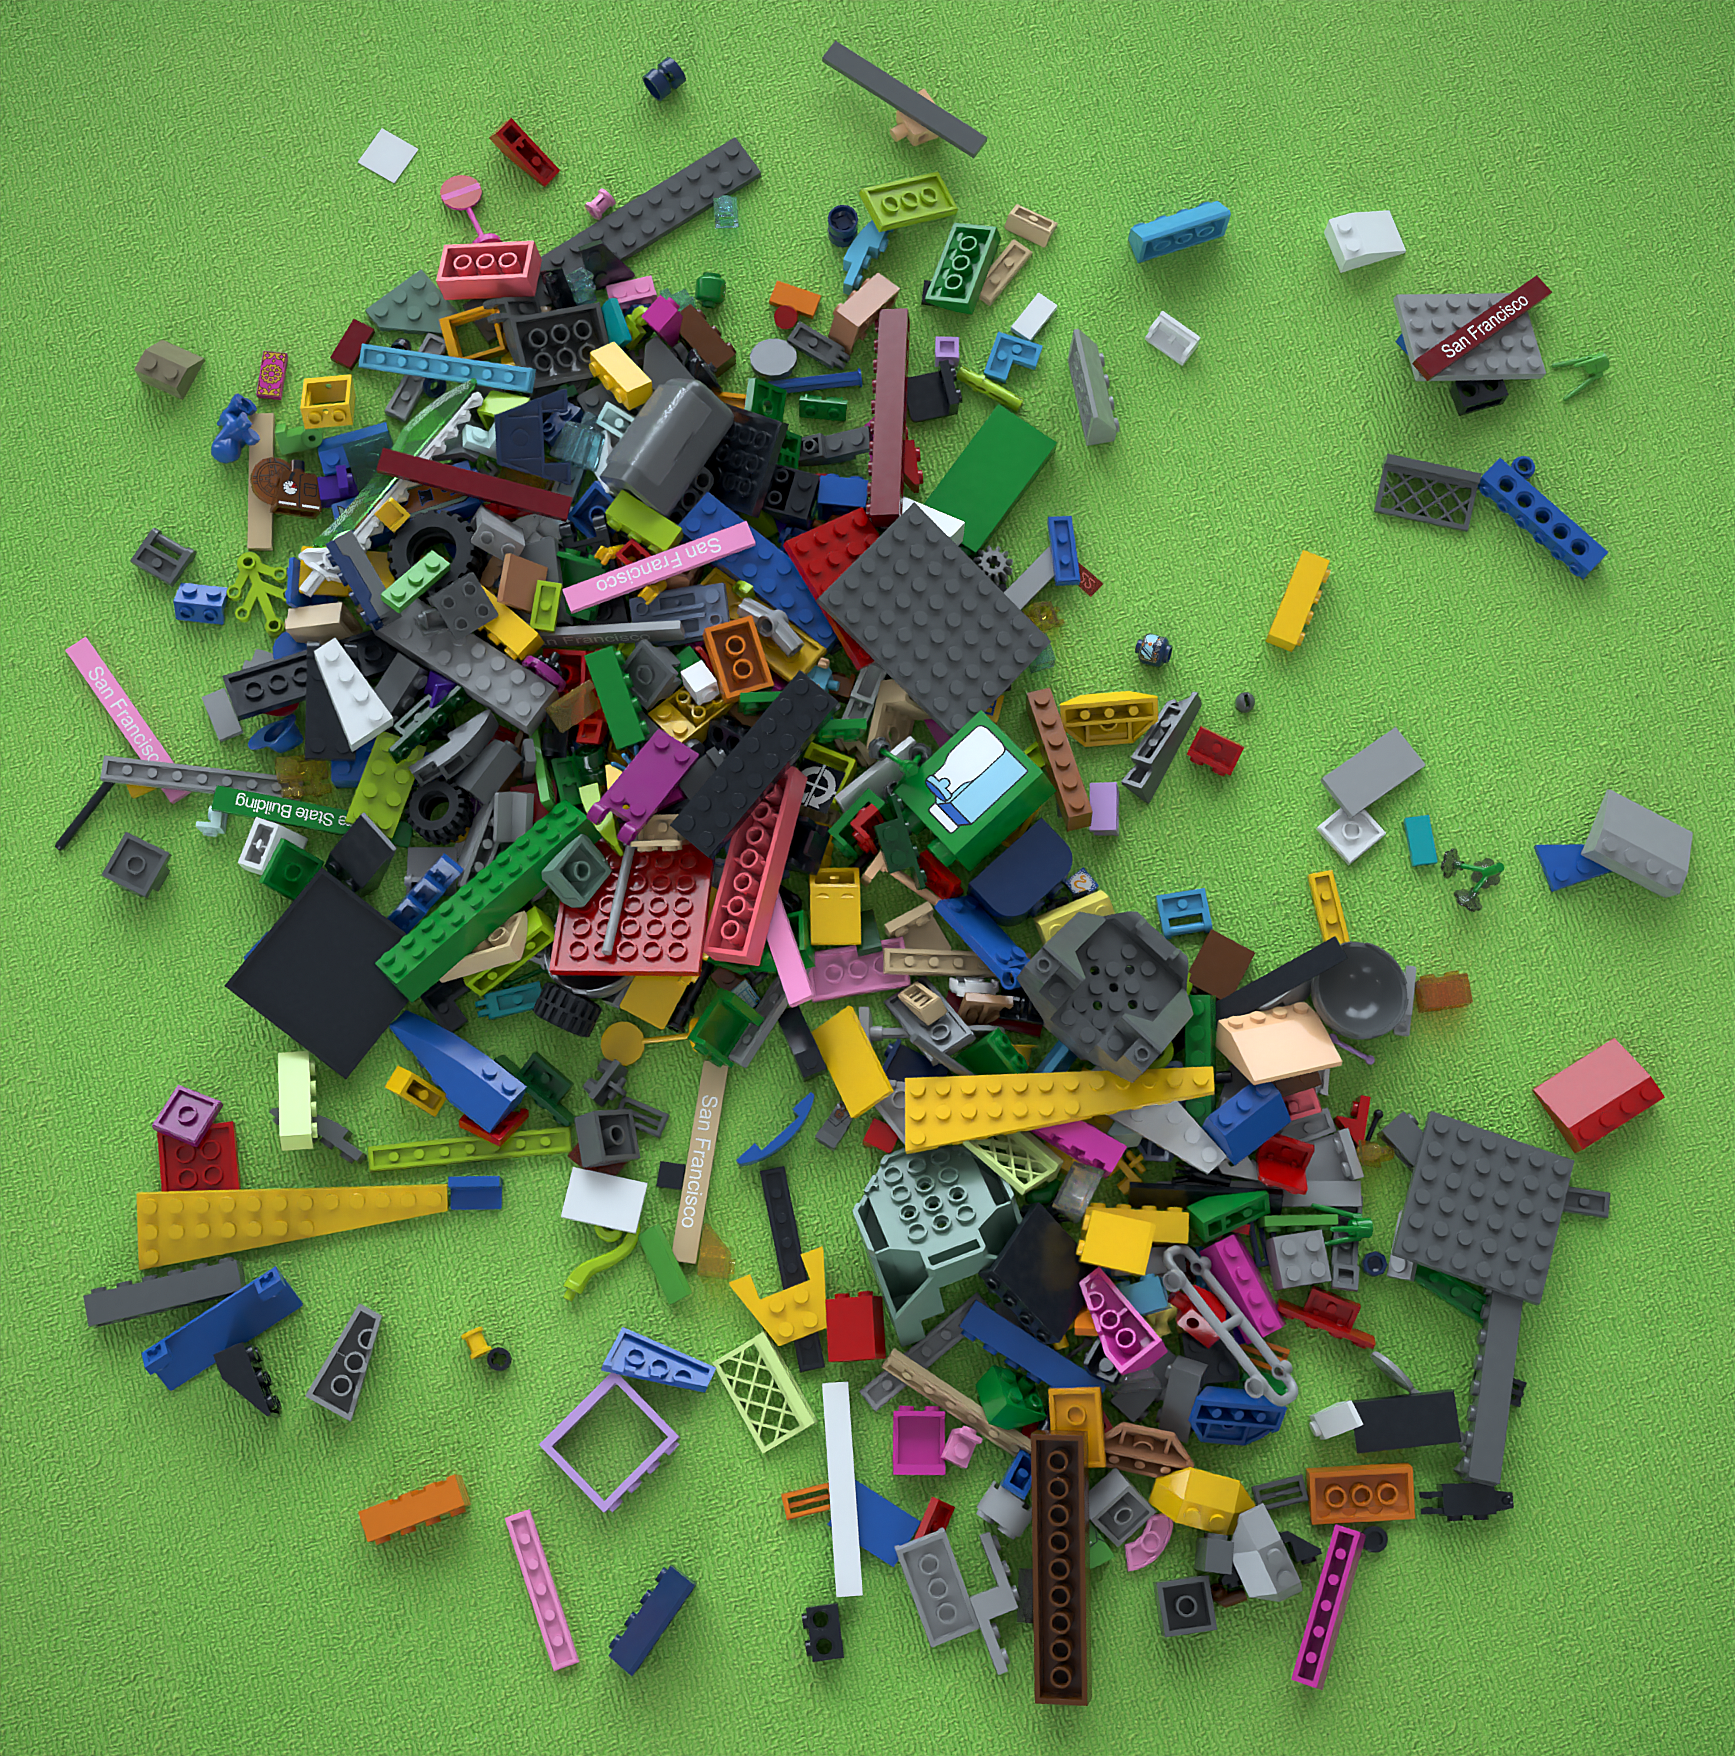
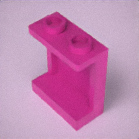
[893,1406,945,1475]

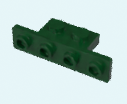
[388,684,468,764]
[873,793,927,890]
[493,1052,576,1127]

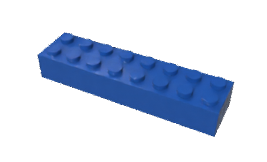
[678,492,840,656]

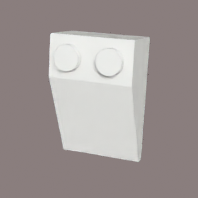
[1324,210,1406,273]

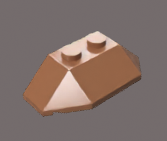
[1104,1422,1194,1478]

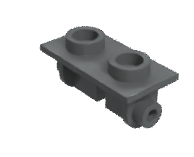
[415,608,449,636]

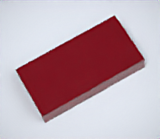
[330,319,375,371]

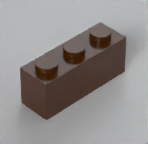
[678,304,736,378]

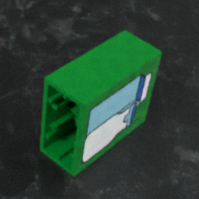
[894,710,1057,872]

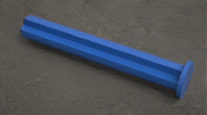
[768,368,862,393]

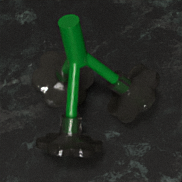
[1441,848,1504,912]

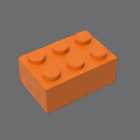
[702,615,774,705]

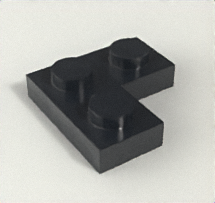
[420,977,472,1033]

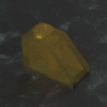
[697,1223,736,1280]

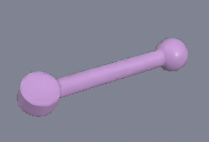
[1329,1034,1375,1065]

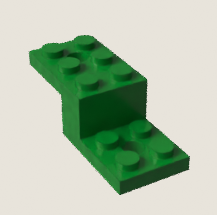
[744,378,802,469]
[737,691,867,743]

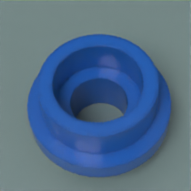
[1511,456,1535,479]

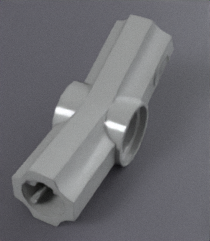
[737,597,804,658]

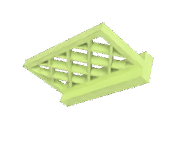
[962,1131,1064,1195]
[712,1331,818,1454]

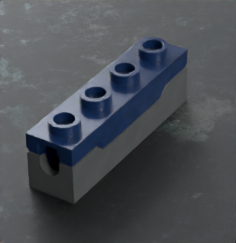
[325,530,402,631]

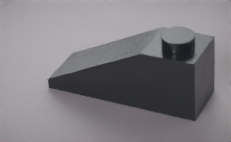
[778,1005,827,1082]

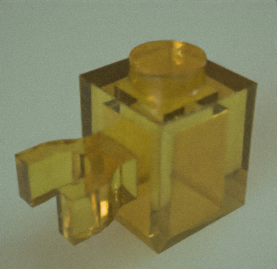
[1022,601,1065,634]

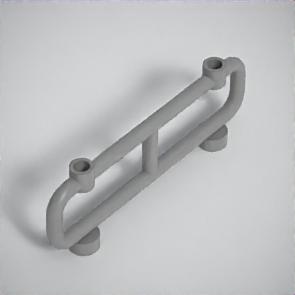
[1163,1244,1298,1407]

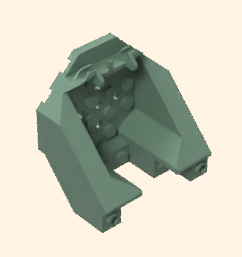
[852,1145,1022,1347]

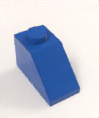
[1000,1449,1031,1500]

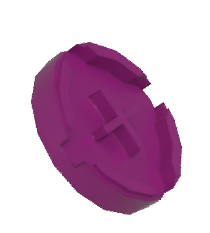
[522,655,567,693]

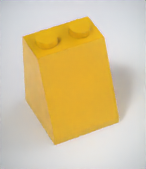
[1076,1210,1157,1276]

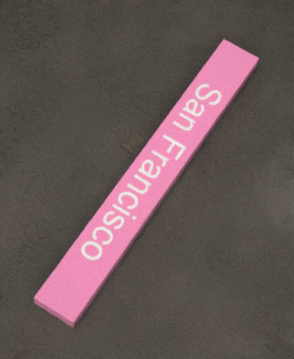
[562,521,756,614]
[65,637,191,804]

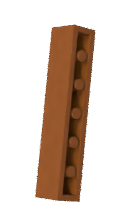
[1026,688,1093,832]

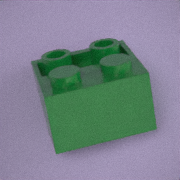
[975,1365,1047,1430]

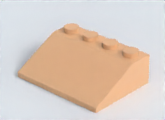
[1215,1002,1342,1085]

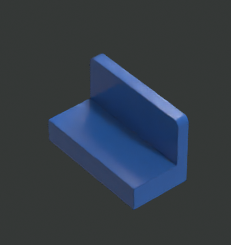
[448,1176,502,1210]

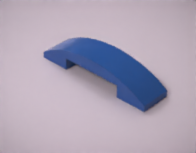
[736,1092,815,1167]

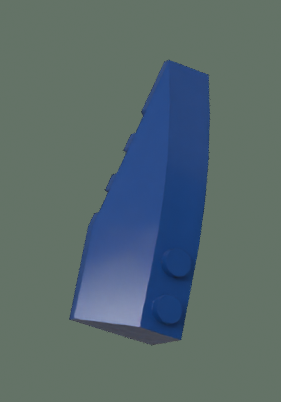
[389,1010,527,1133]

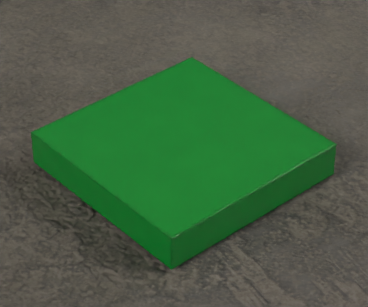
[259,838,324,901]

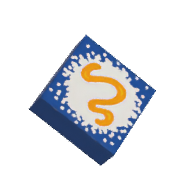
[1064,867,1099,894]

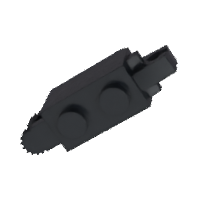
[1419,1483,1514,1521]

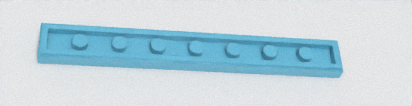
[358,344,536,394]

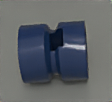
[642,57,686,101]
[828,205,858,248]

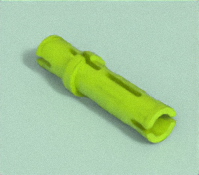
[956,365,1025,412]

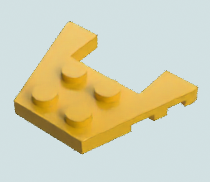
[729,1246,827,1347]

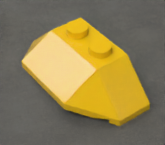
[1060,691,1158,747]
[1148,1467,1256,1535]

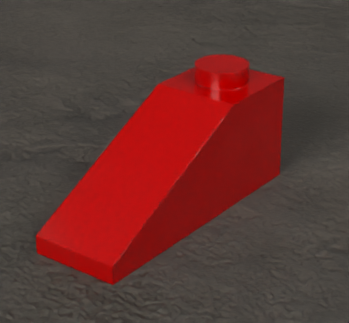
[489,118,561,187]

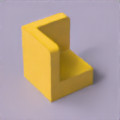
[374,496,411,533]

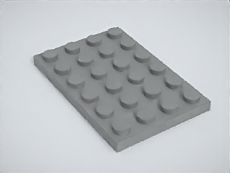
[1393,293,1546,381]

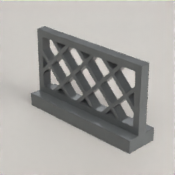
[1373,454,1481,532]

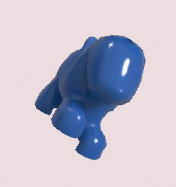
[211,393,260,463]

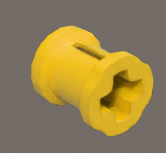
[461,1326,492,1360]

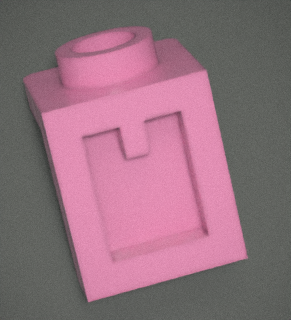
[941,1426,983,1469]

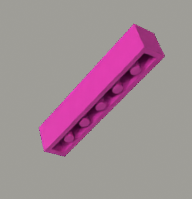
[1291,1524,1366,1690]

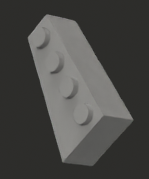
[305,1303,383,1422]

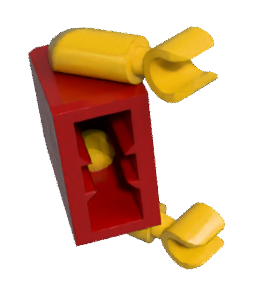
[594,538,667,605]

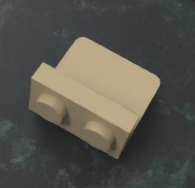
[631,814,690,851]

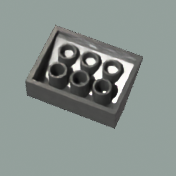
[502,302,609,389]

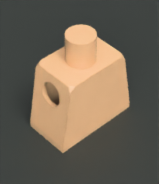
[890,88,939,146]

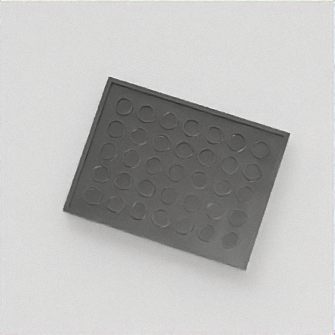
[816,502,1051,737]

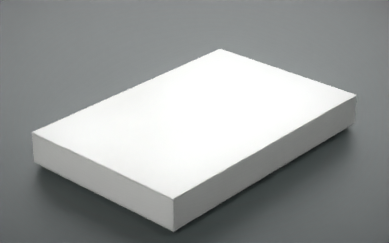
[561,1167,648,1234]

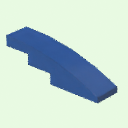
[387,853,463,934]

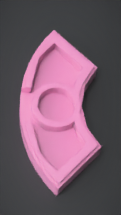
[1124,1513,1173,1572]

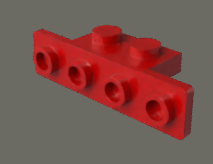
[1277,1285,1376,1349]

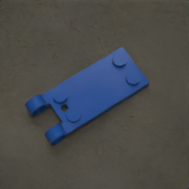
[934,895,1030,990]

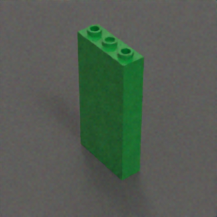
[923,404,1057,560]

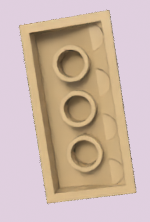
[439,911,527,983]

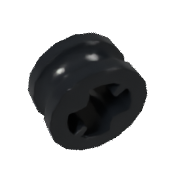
[487,1347,512,1371]

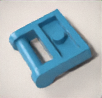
[1155,888,1213,940]

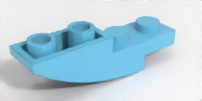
[843,220,894,295]

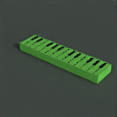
[529,723,556,812]

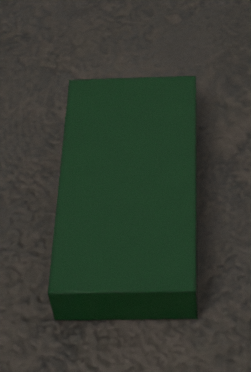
[856,909,883,957]

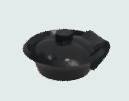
[684,349,723,393]

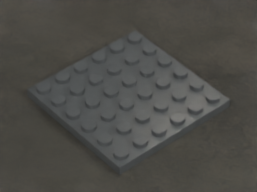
[1391,1111,1574,1306]

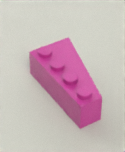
[1029,1120,1127,1179]

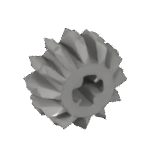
[973,546,1013,586]

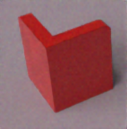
[862,1118,899,1154]

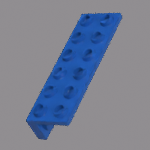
[141,1266,303,1391]

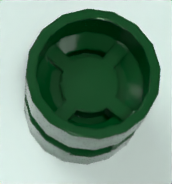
[572,744,609,786]

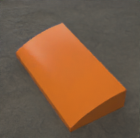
[1305,1462,1415,1525]

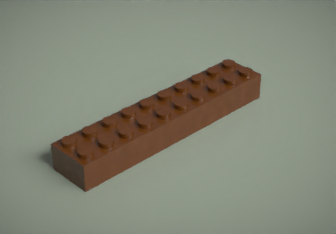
[1031,1430,1092,1706]

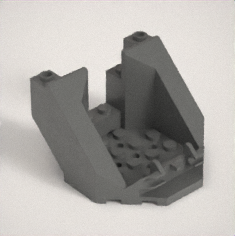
[1017,911,1193,1083]

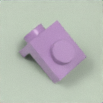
[935,336,959,368]

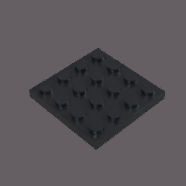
[697,402,789,518]

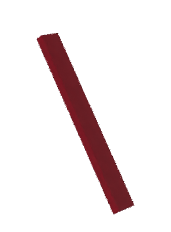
[377,448,573,522]

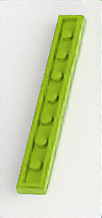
[368,1126,573,1173]

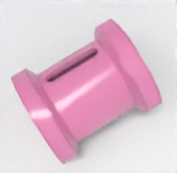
[585,188,616,220]

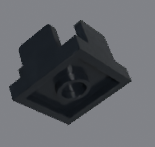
[784,815,831,876]

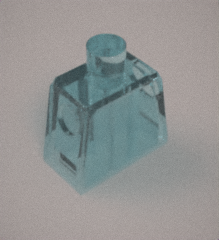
[549,411,605,472]

